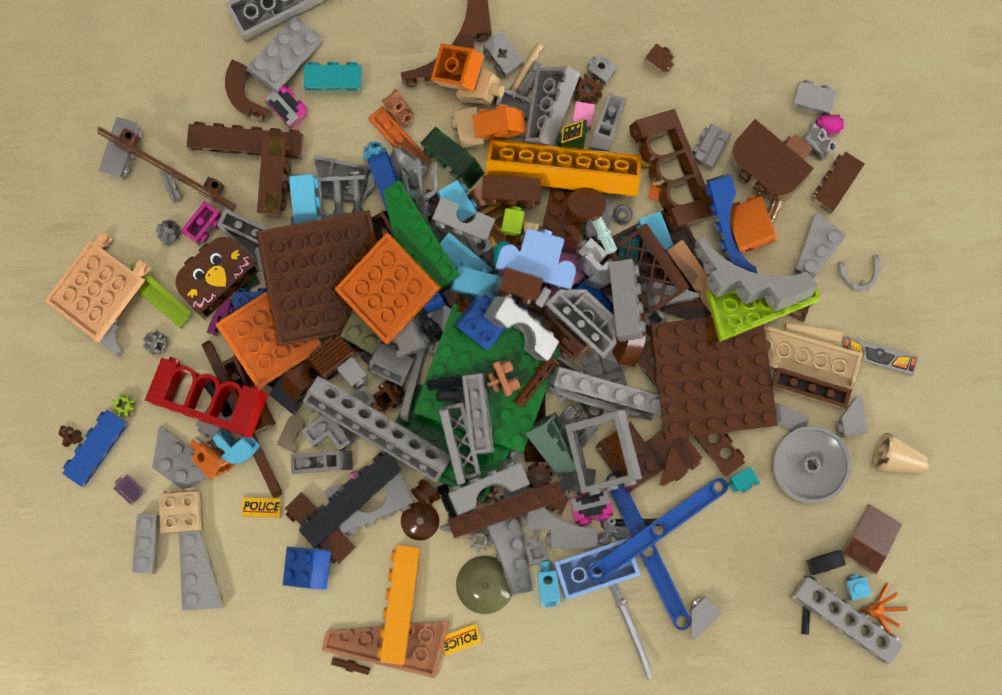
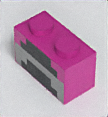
[264,86,307,130]
[570,490,613,526]

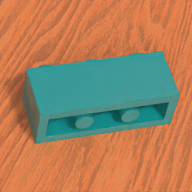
[304,62,362,91]

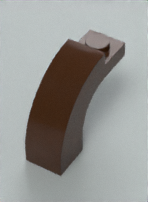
[225,59,272,121]
[612,303,646,367]

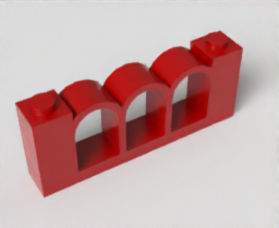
[144,357,268,439]

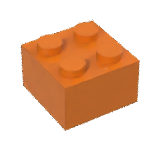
[430,43,484,92]
[472,105,527,141]

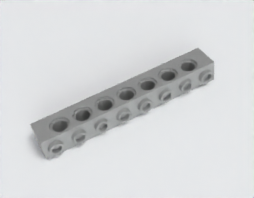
[303,376,451,482]

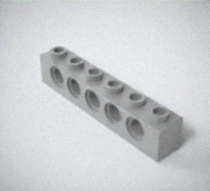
[791,577,903,665]

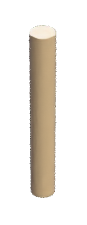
[509,43,543,93]

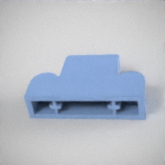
[495,229,576,290]

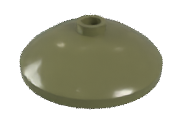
[456,556,512,614]

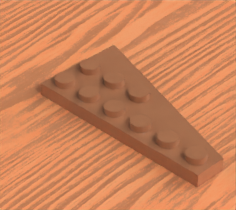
[322,621,449,678]

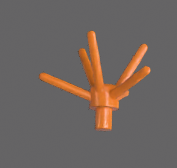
[861,583,908,634]

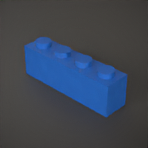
[62,410,129,487]

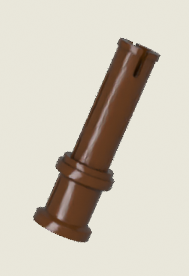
[513,357,560,409]

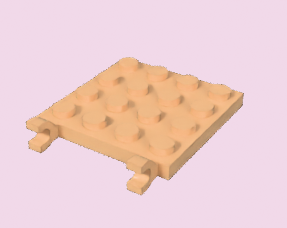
[44,231,152,343]

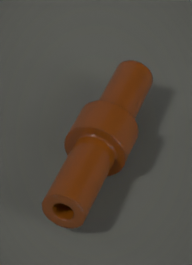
[331,657,370,675]

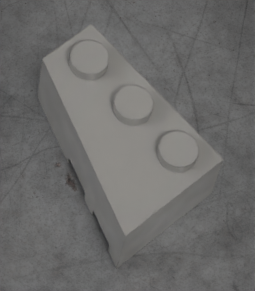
[393,313,431,357]

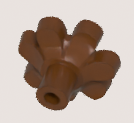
[58,425,83,447]

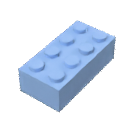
[553,538,640,600]

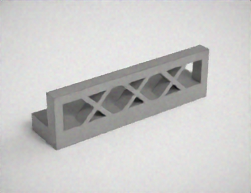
[462,374,494,454]
[439,401,481,485]

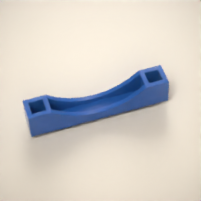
[705,174,758,274]

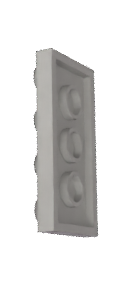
[246,16,324,93]

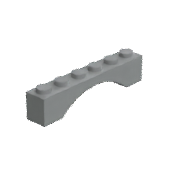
[549,366,661,416]

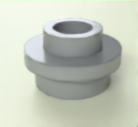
[613,205,632,224]

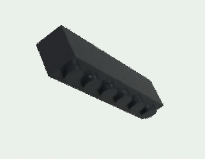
[298,452,402,548]

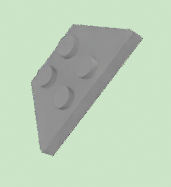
[314,155,377,204]
[152,426,208,490]

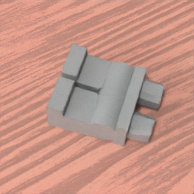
[580,348,627,402]

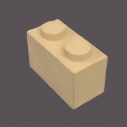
[451,107,484,151]

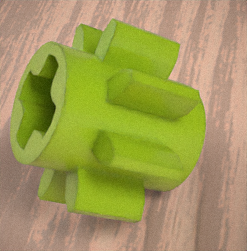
[111,393,136,417]

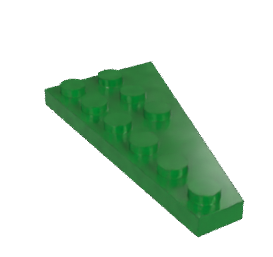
[383,180,461,291]

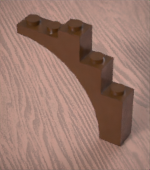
[401,0,492,89]

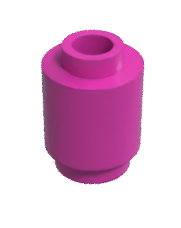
[815,114,844,134]

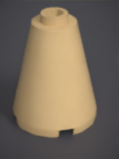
[872,433,929,474]

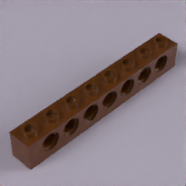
[637,340,745,477]

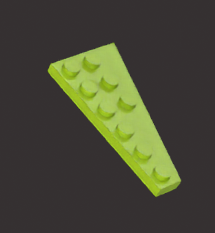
[706,282,821,342]

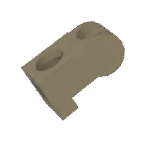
[276,415,305,453]

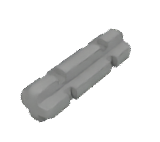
[518,62,543,97]
[159,170,182,202]

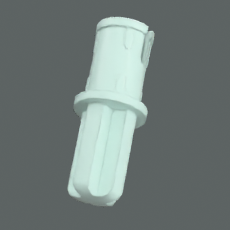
[591,217,617,254]

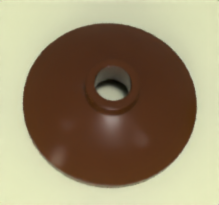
[401,502,439,541]

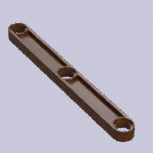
[201,340,283,498]

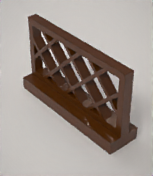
[611,223,690,314]

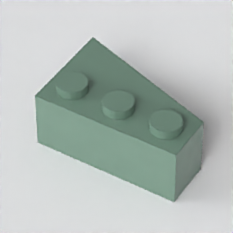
[525,412,576,477]

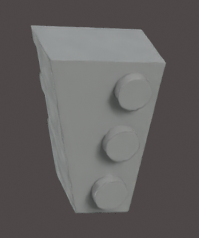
[217,208,269,264]
[793,212,847,279]

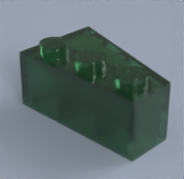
[420,126,484,190]

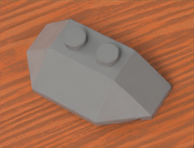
[546,290,616,358]

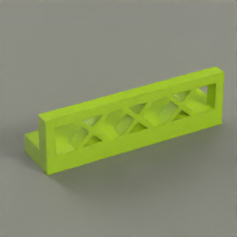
[130,262,193,329]

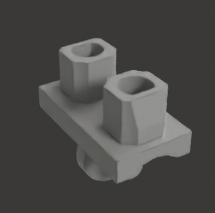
[802,123,837,159]

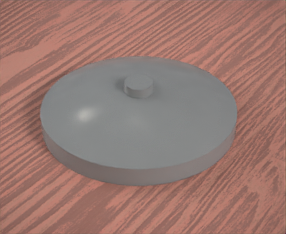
[773,426,851,504]

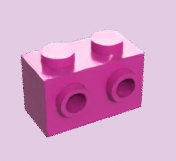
[181,201,221,245]

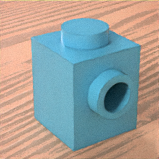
[844,574,871,600]

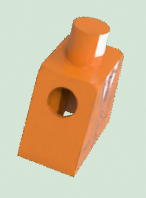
[190,437,234,479]

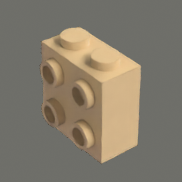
[158,488,202,533]

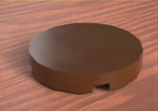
[567,188,606,222]

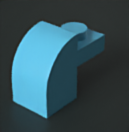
[212,429,260,464]

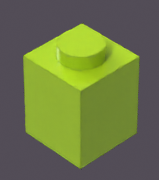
[501,206,525,237]

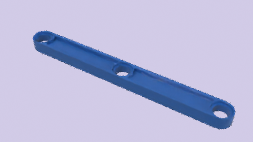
[606,473,691,630]
[587,478,728,582]

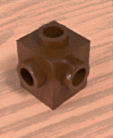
[373,380,405,411]
[526,462,553,489]

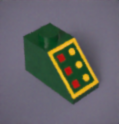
[557,120,587,149]

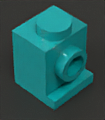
[728,467,760,493]

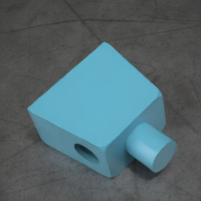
[537,561,561,608]

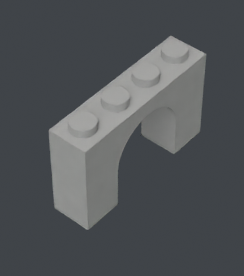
[324,460,414,536]

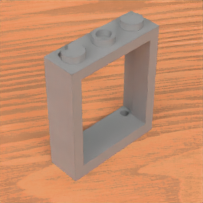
[565,410,642,496]

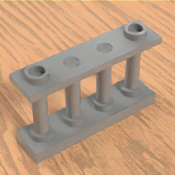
[288,171,366,224]

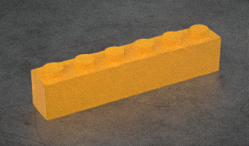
[377,545,420,666]

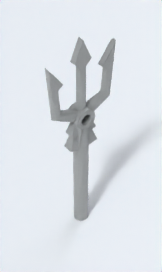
[401,157,438,225]

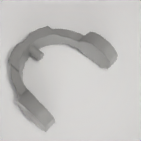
[838,255,881,290]

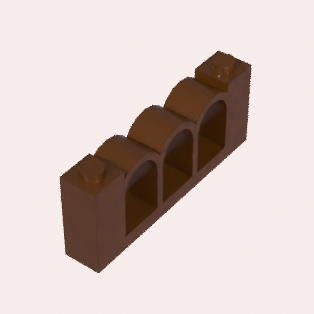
[629,109,714,231]

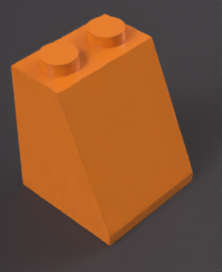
[730,195,779,254]

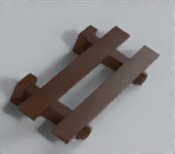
[97,126,237,211]

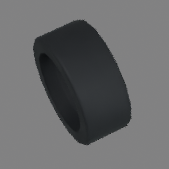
[807,550,846,575]

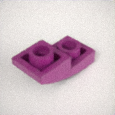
[207,298,234,336]

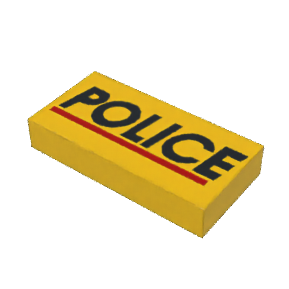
[241,497,282,518]
[443,624,482,655]

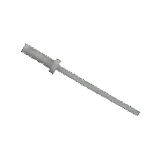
[553,386,653,420]
[608,584,651,680]

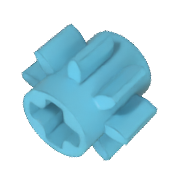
[363,142,386,159]

